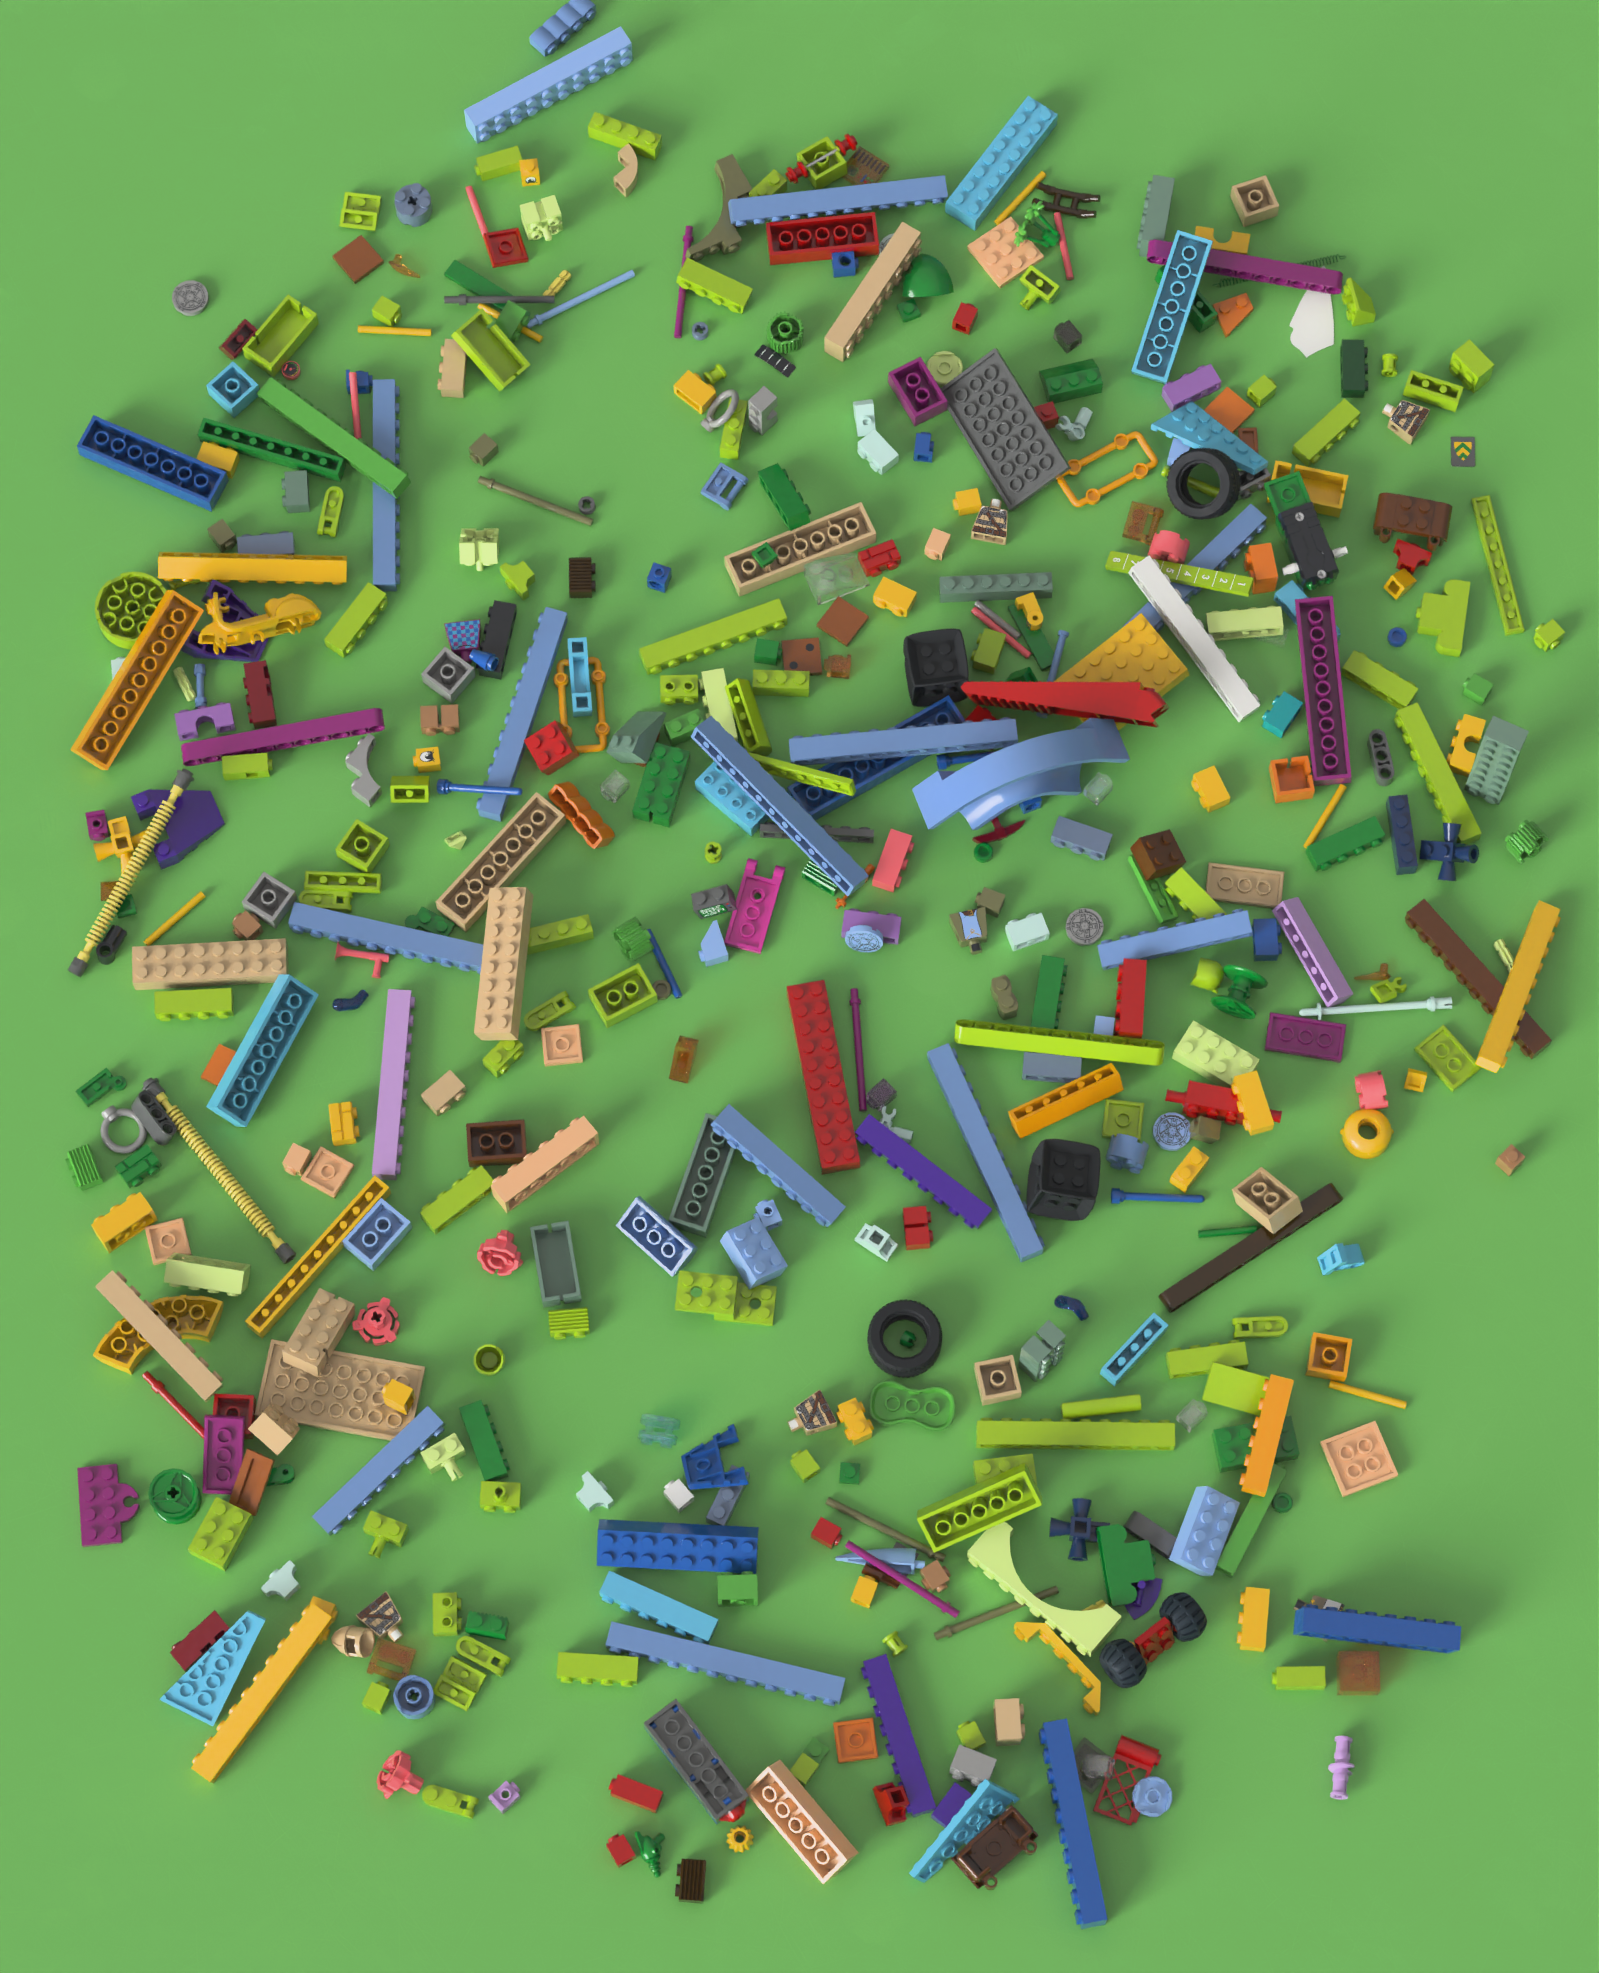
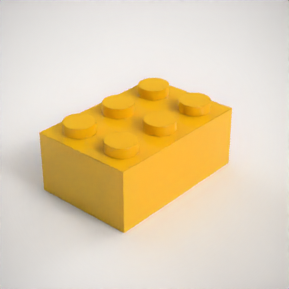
[91,1192,158,1253]

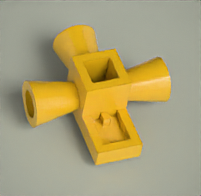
[93,816,154,874]

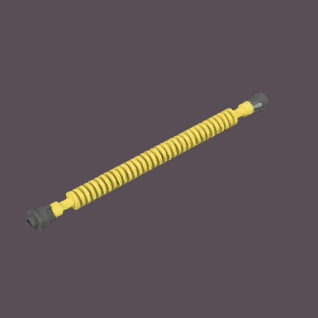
[68,768,194,977]
[142,1077,297,1264]

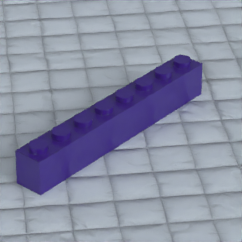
[855,1114,992,1229]
[861,1654,936,1818]

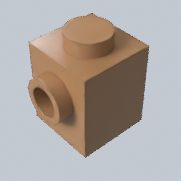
[232,910,263,941]
[920,1560,951,1594]

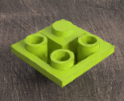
[1342,277,1376,327]

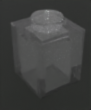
[600,769,630,803]
[1083,772,1113,806]
[1176,1399,1208,1433]
[1082,1754,1115,1780]

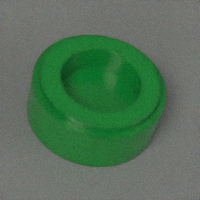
[974,843,993,863]
[1272,1492,1293,1513]

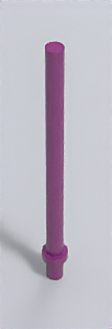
[674,226,694,339]
[849,988,867,1112]
[845,1540,960,1618]

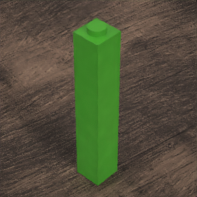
[1215,1462,1287,1578]

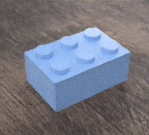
[342,1198,412,1271]
[720,1217,788,1290]

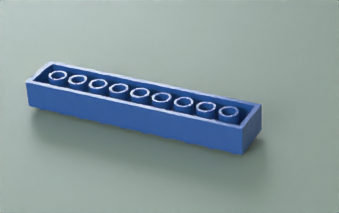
[787,695,965,821]
[1039,1719,1108,1929]

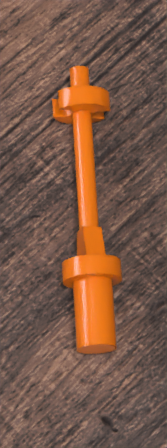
[835,864,875,909]

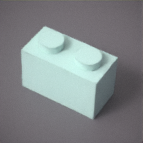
[857,429,899,475]
[1005,913,1050,951]

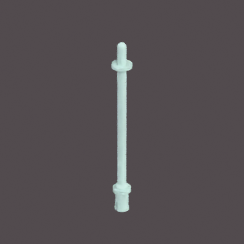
[1299,996,1452,1020]

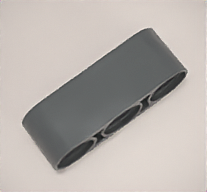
[1367,729,1394,786]
[131,1091,177,1146]
[1123,1511,1177,1559]

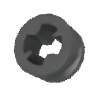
[578,496,596,515]

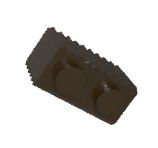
[569,557,596,599]
[675,1859,706,1903]

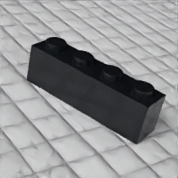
[476,600,517,680]

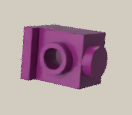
[85,810,110,841]

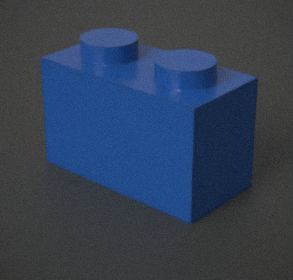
[1252,918,1282,961]

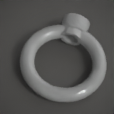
[700,389,739,433]
[100,1105,147,1154]

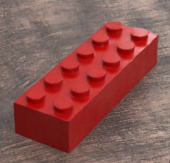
[766,212,879,265]

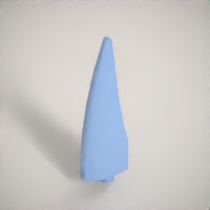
[835,1548,925,1574]

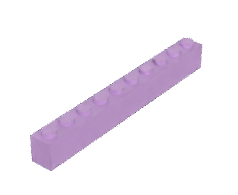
[372,989,416,1180]

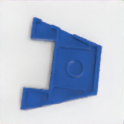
[681,1424,749,1490]

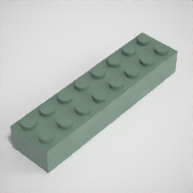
[1464,716,1529,805]

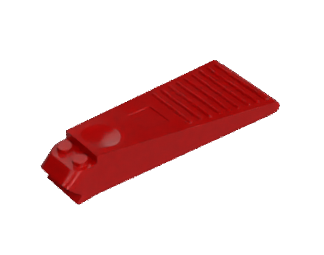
[961,681,1169,728]

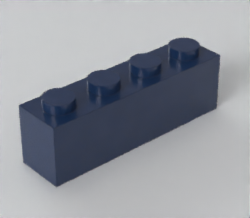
[1386,795,1418,875]

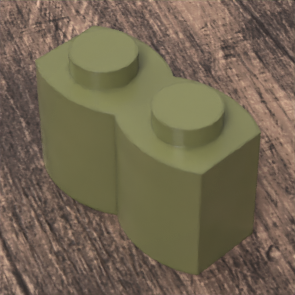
[991,975,1018,1020]

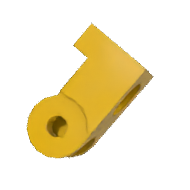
[1015,592,1043,631]

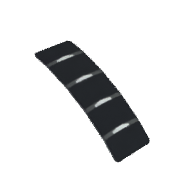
[754,345,796,378]

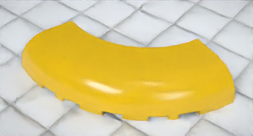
[93,1295,224,1375]

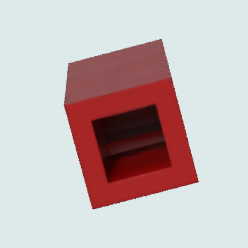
[609,1774,664,1813]

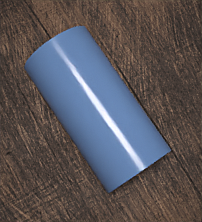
[616,1196,698,1277]

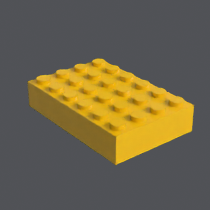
[1054,613,1189,731]

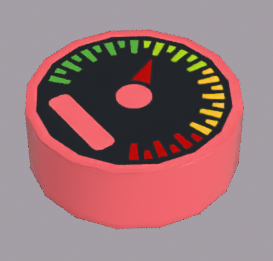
[282,361,301,380]

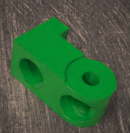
[266,1464,295,1487]

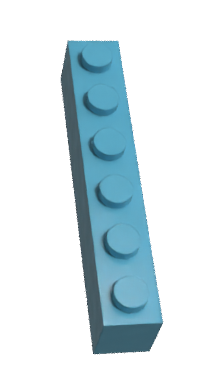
[599,1571,719,1645]

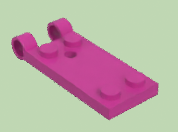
[724,858,785,954]

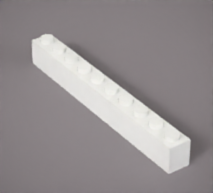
[1128,556,1260,722]

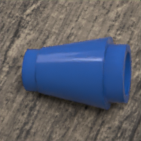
[469,649,499,671]

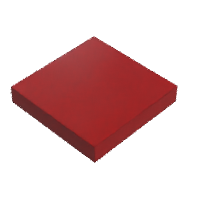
[483,228,528,268]

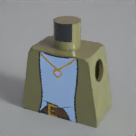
[949,907,987,955]

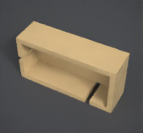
[282,1288,355,1377]

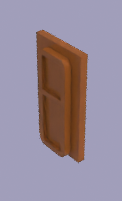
[229,1449,275,1516]

